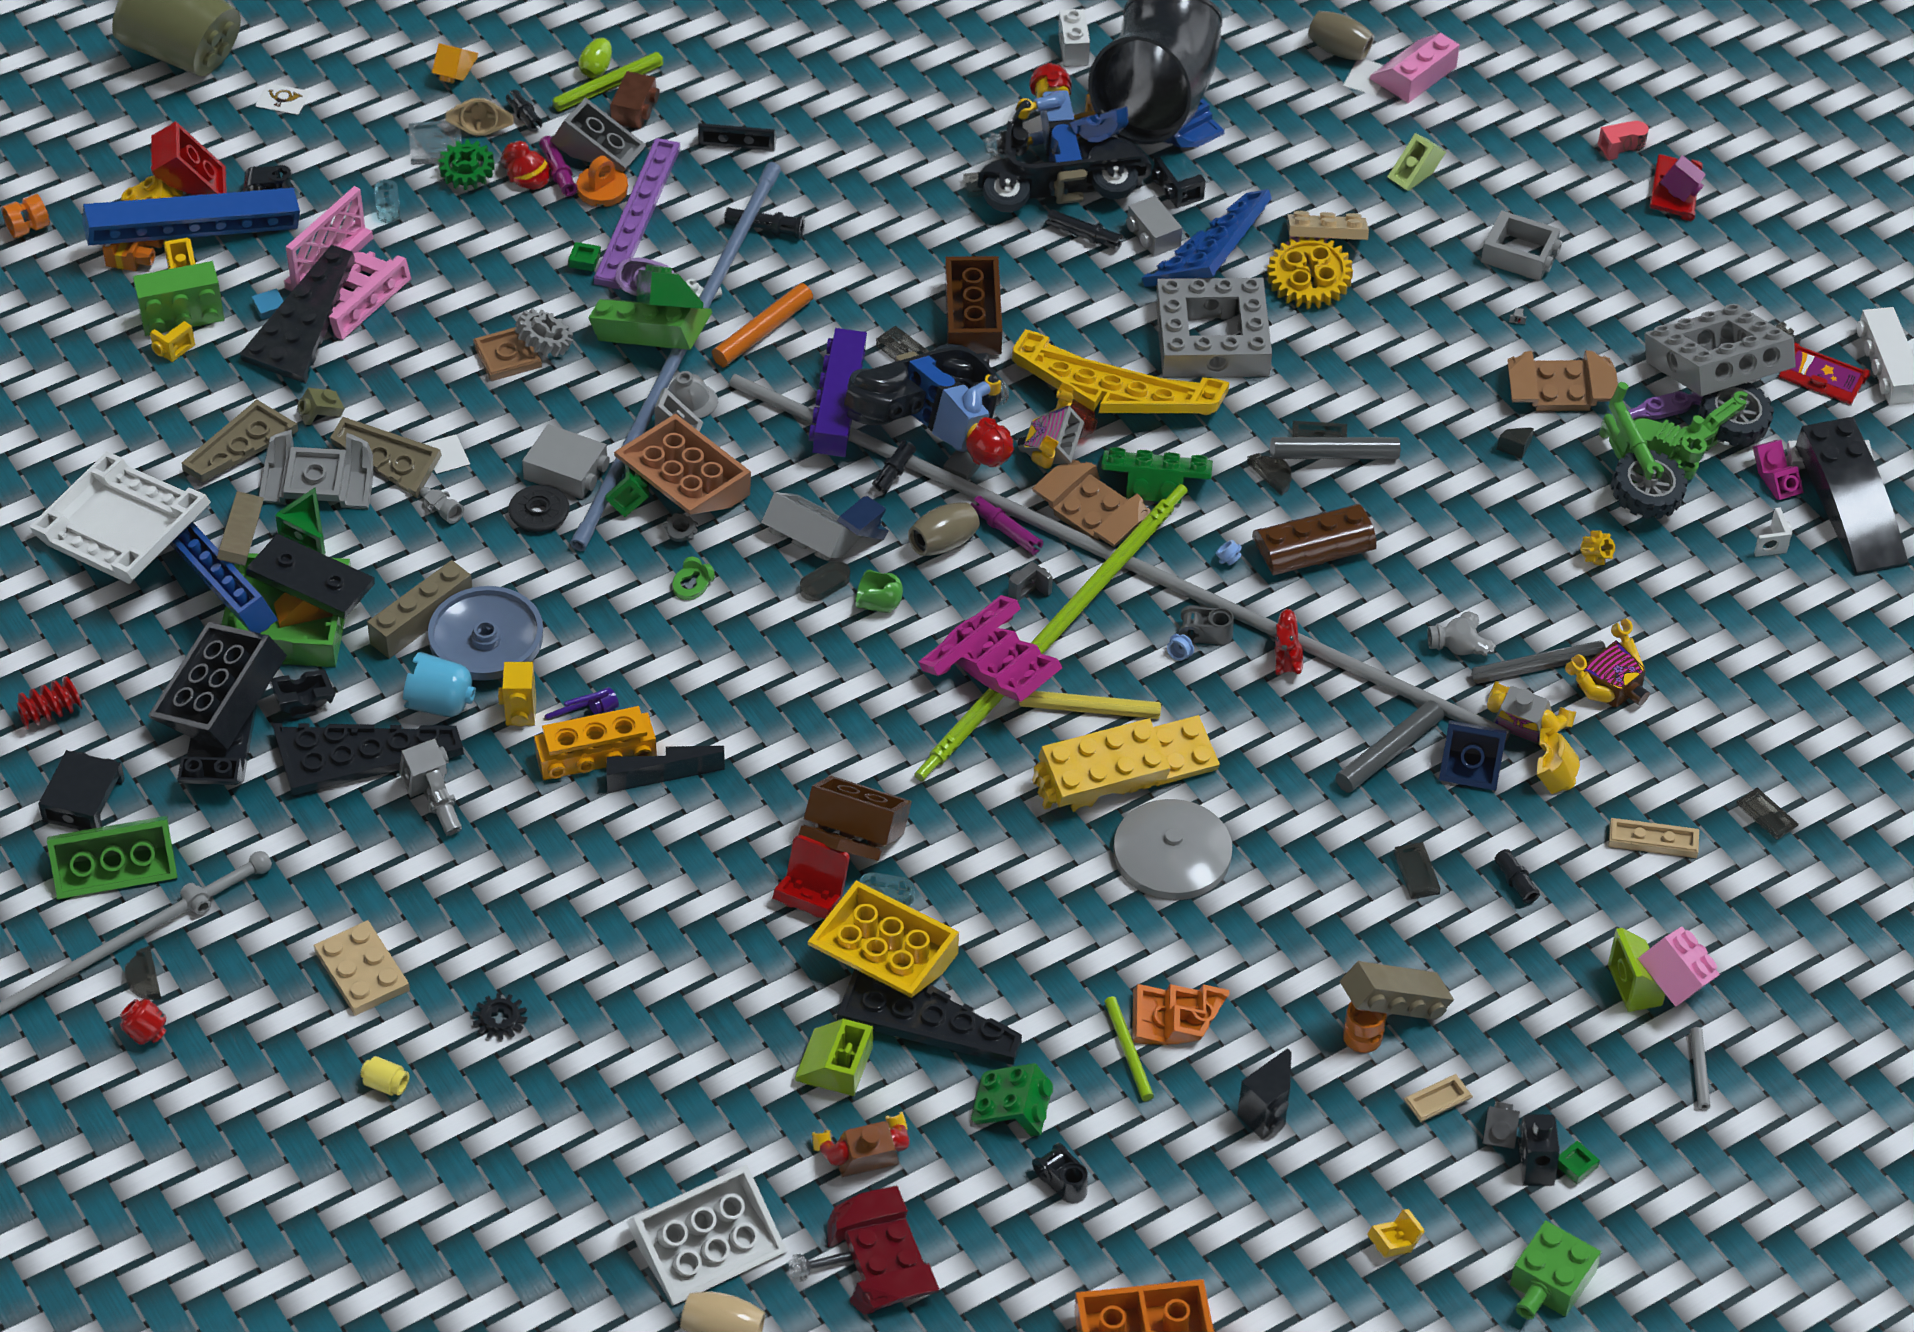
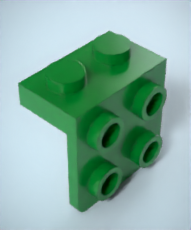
[971,1063,1053,1137]

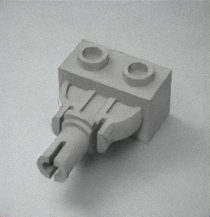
[399,739,462,836]

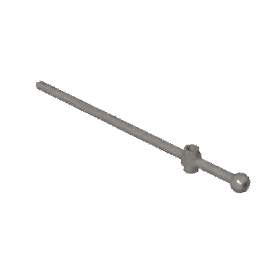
[0,851,272,1016]

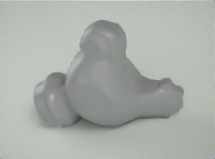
[1427,611,1496,656]

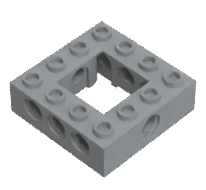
[1156,278,1272,378]
[1644,304,1796,396]

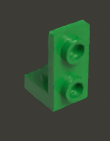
[606,464,649,517]

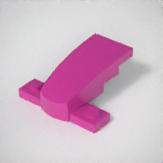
[918,595,1063,702]

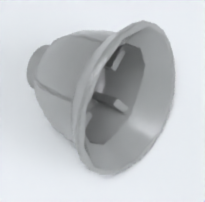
[668,371,718,419]

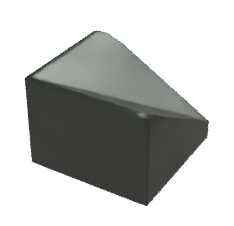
[1497,427,1534,458]

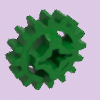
[438,139,495,190]

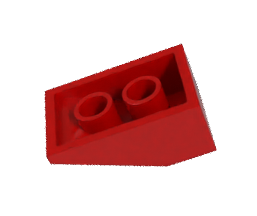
[151,121,226,195]

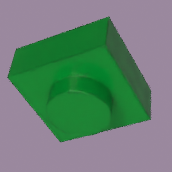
[568,242,601,272]
[1557,1140,1600,1184]

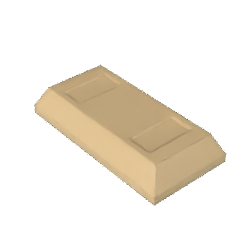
[1404,1074,1473,1122]

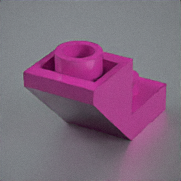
[1752,440,1804,500]

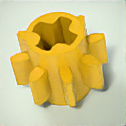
[1580,530,1615,565]

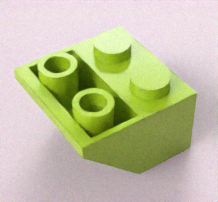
[795,1019,873,1096]

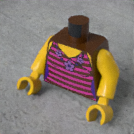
[1565,618,1650,707]

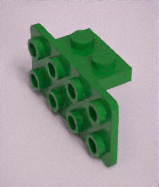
[1101,447,1213,504]

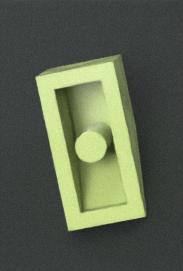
[1388,133,1446,191]

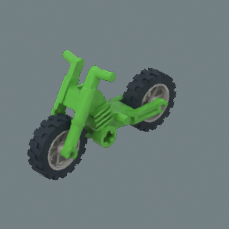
[1599,382,1774,519]

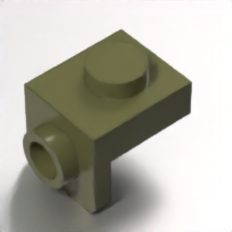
[297,388,345,425]

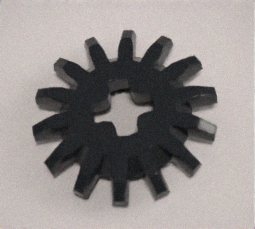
[472,993,527,1040]

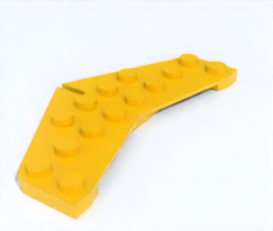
[1012,329,1230,415]

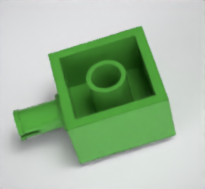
[1510,1220,1602,1320]

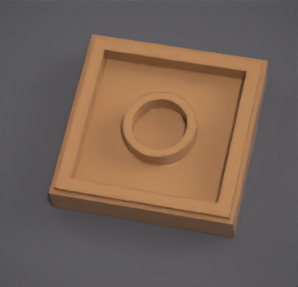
[473,327,542,381]

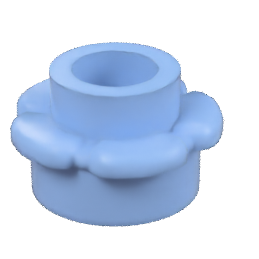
[1216,540,1242,565]
[1167,634,1194,661]

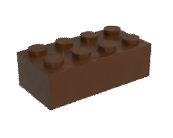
[945,256,1003,355]

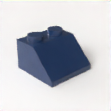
[1439,720,1507,791]

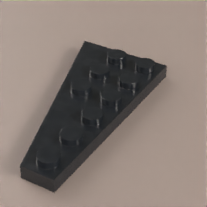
[240,244,355,384]
[272,723,464,796]
[836,969,1022,1065]

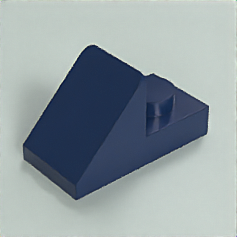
[837,496,889,540]

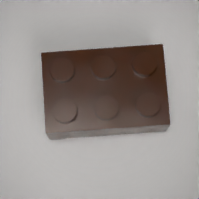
[804,775,912,847]

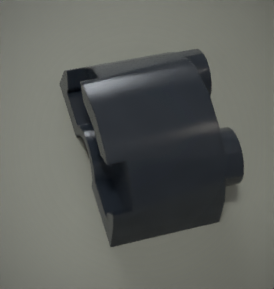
[270,669,336,719]

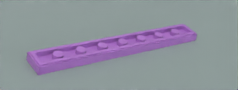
[594,138,680,289]

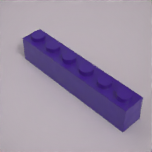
[809,328,867,457]

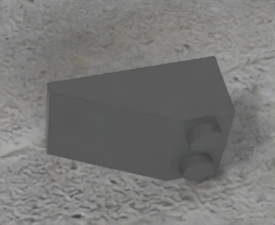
[550,98,646,172]

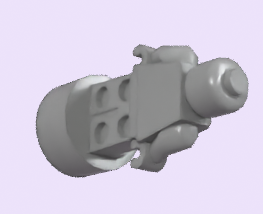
[420,487,464,524]

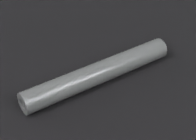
[1690,1027,1711,1110]

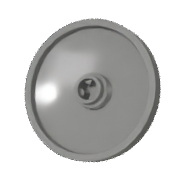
[1114,799,1232,900]

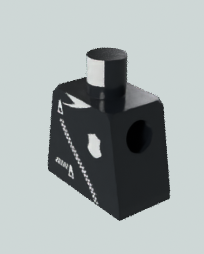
[1517,1114,1560,1186]

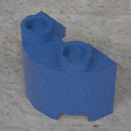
[1070,106,1128,142]

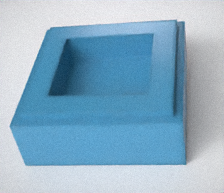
[252,288,283,320]

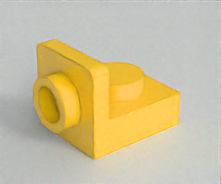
[150,321,195,362]

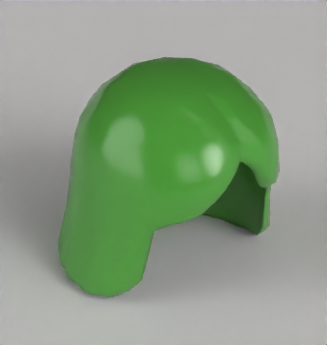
[855,570,903,613]

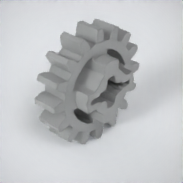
[515,308,573,357]

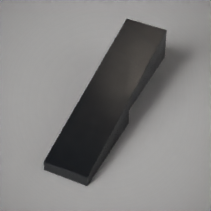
[606,746,725,793]

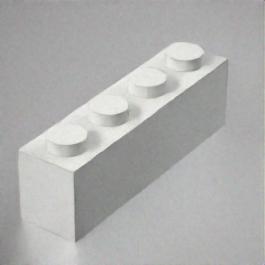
[1856,307,1914,405]

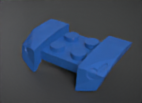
[1164,98,1225,147]

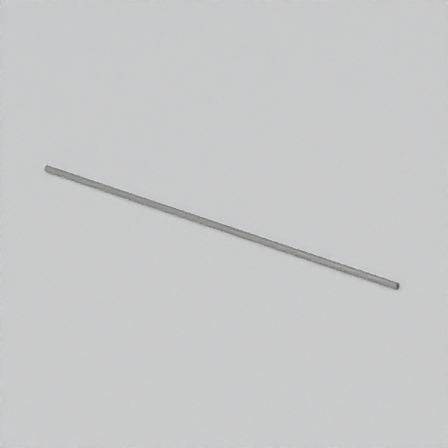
[730,374,1511,743]

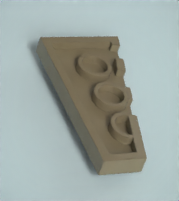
[181,400,298,482]
[330,417,442,498]

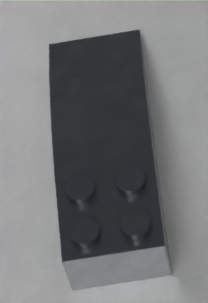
[1795,417,1908,575]

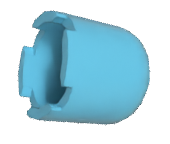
[403,652,476,717]

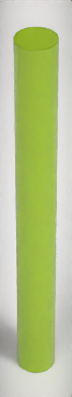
[1104,996,1154,1101]

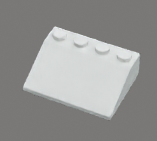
[627,1164,787,1306]

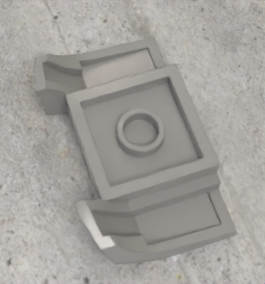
[259,430,373,509]

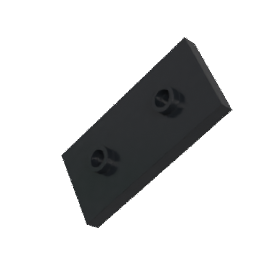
[246,534,375,619]

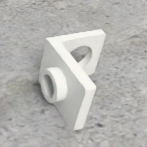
[1754,507,1792,557]

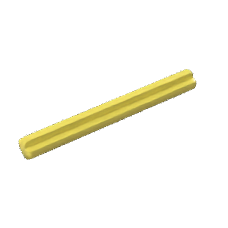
[1019,691,1161,719]

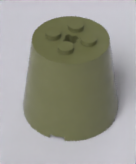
[112,0,241,76]

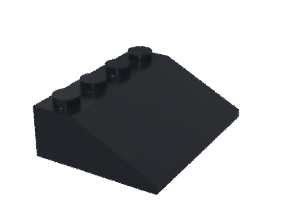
[148,622,287,750]

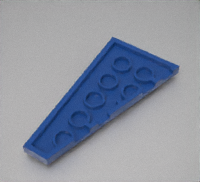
[1142,189,1272,287]

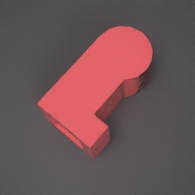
[1598,121,1649,161]

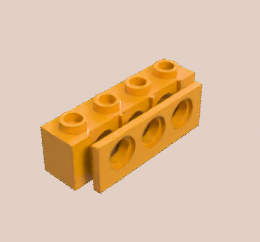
[534,706,657,780]

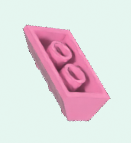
[1370,33,1460,103]

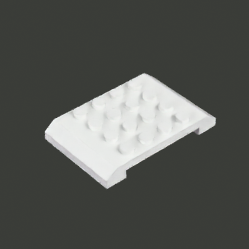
[29,451,211,584]

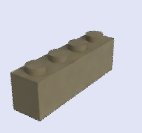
[367,560,472,659]
[1339,961,1454,1020]

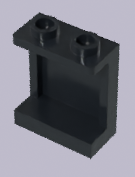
[38,750,125,831]

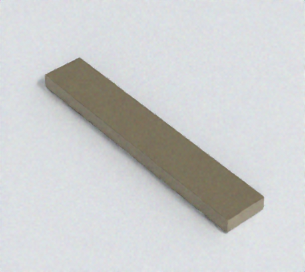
[217,491,264,566]

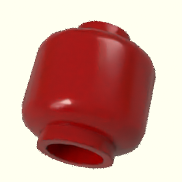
[120,999,166,1045]

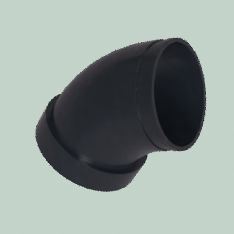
[1088,0,1223,145]

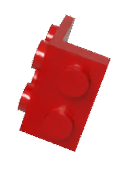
[773,835,850,919]

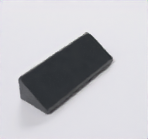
[698,123,777,151]

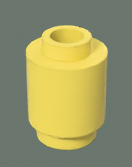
[360,1056,409,1096]

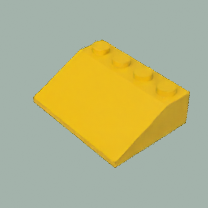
[808,881,959,998]

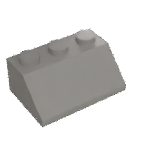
[761,492,862,561]

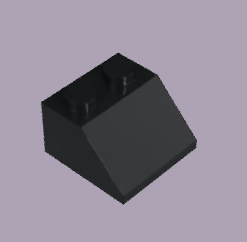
[1237,1048,1292,1140]

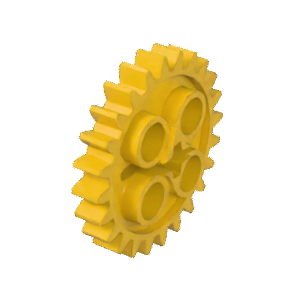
[1267,237,1353,309]

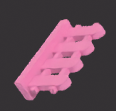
[329,251,411,340]

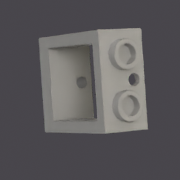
[1481,210,1562,281]

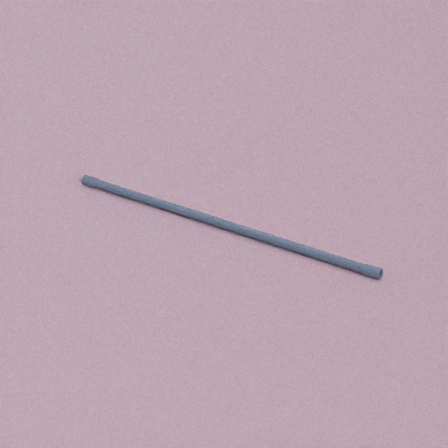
[570,162,781,551]

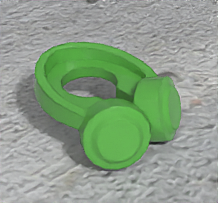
[672,557,715,600]

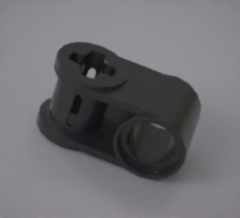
[243,165,295,192]
[1032,1143,1088,1203]

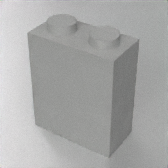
[522,424,610,500]

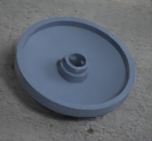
[428,586,543,680]

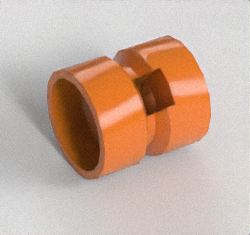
[1,194,50,238]
[1343,1001,1387,1053]

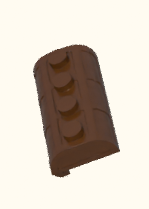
[1252,504,1377,575]

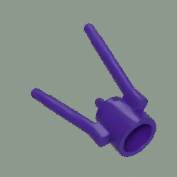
[544,687,619,719]

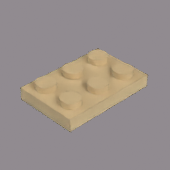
[1287,211,1369,240]
[314,920,410,1016]

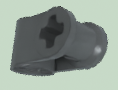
[1179,605,1234,645]

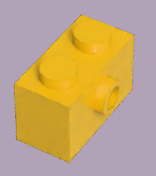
[498,662,536,726]

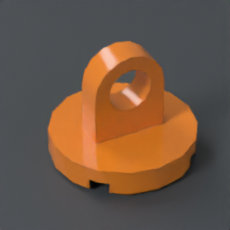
[576,156,628,207]

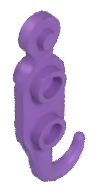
[1628,391,1703,420]

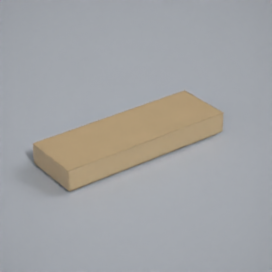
[1608,818,1699,858]

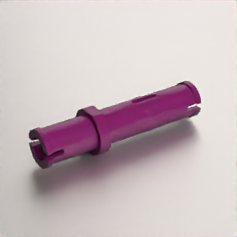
[539,135,577,197]
[970,495,1043,555]

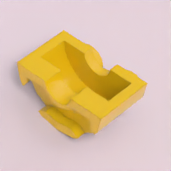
[1537,728,1580,794]

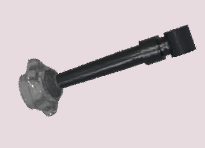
[789,1251,853,1282]

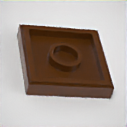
[798,825,882,861]

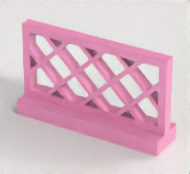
[284,186,373,292]

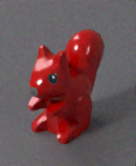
[1275,609,1304,675]

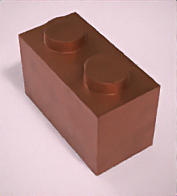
[610,71,659,129]

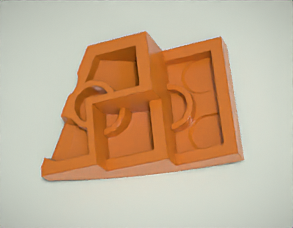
[1132,984,1229,1045]

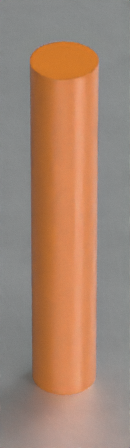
[712,283,813,367]

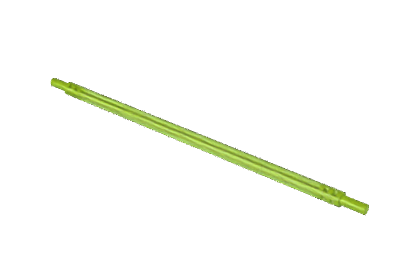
[914,484,1188,781]

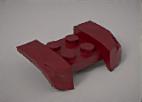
[827,1185,940,1315]

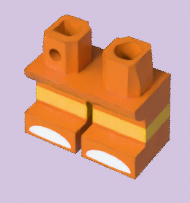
[102,240,164,271]

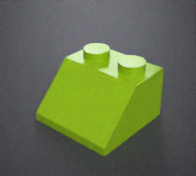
[1608,928,1665,1012]

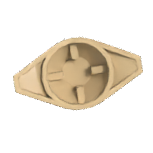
[445,98,514,136]

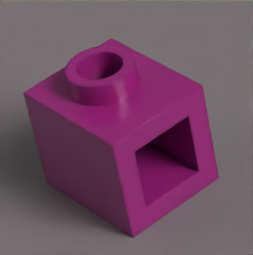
[1660,155,1706,202]

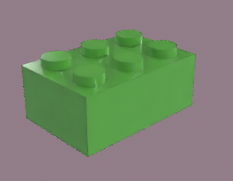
[133,261,225,336]

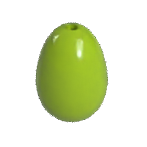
[578,38,612,78]

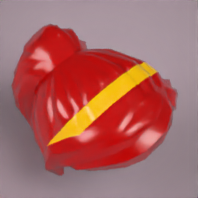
[500,141,550,189]

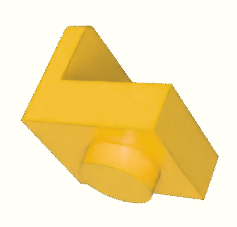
[1367,1209,1425,1258]

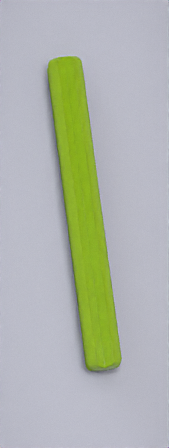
[552,52,663,112]

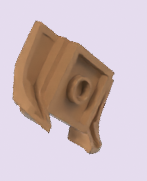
[1507,350,1618,411]
[1032,460,1151,547]

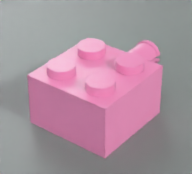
[1638,927,1720,1007]

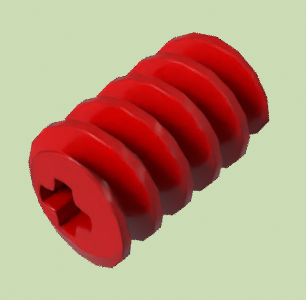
[16,677,82,729]

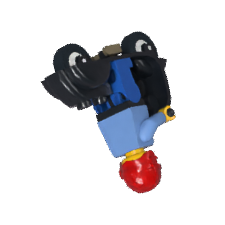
[977,63,1152,212]
[844,344,1014,467]

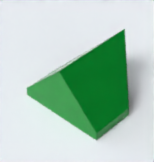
[275,487,326,555]

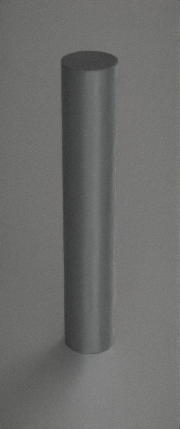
[1270,437,1400,459]
[1335,700,1444,793]

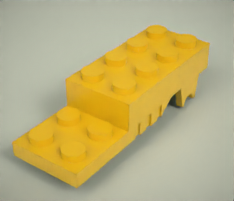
[1032,715,1220,812]

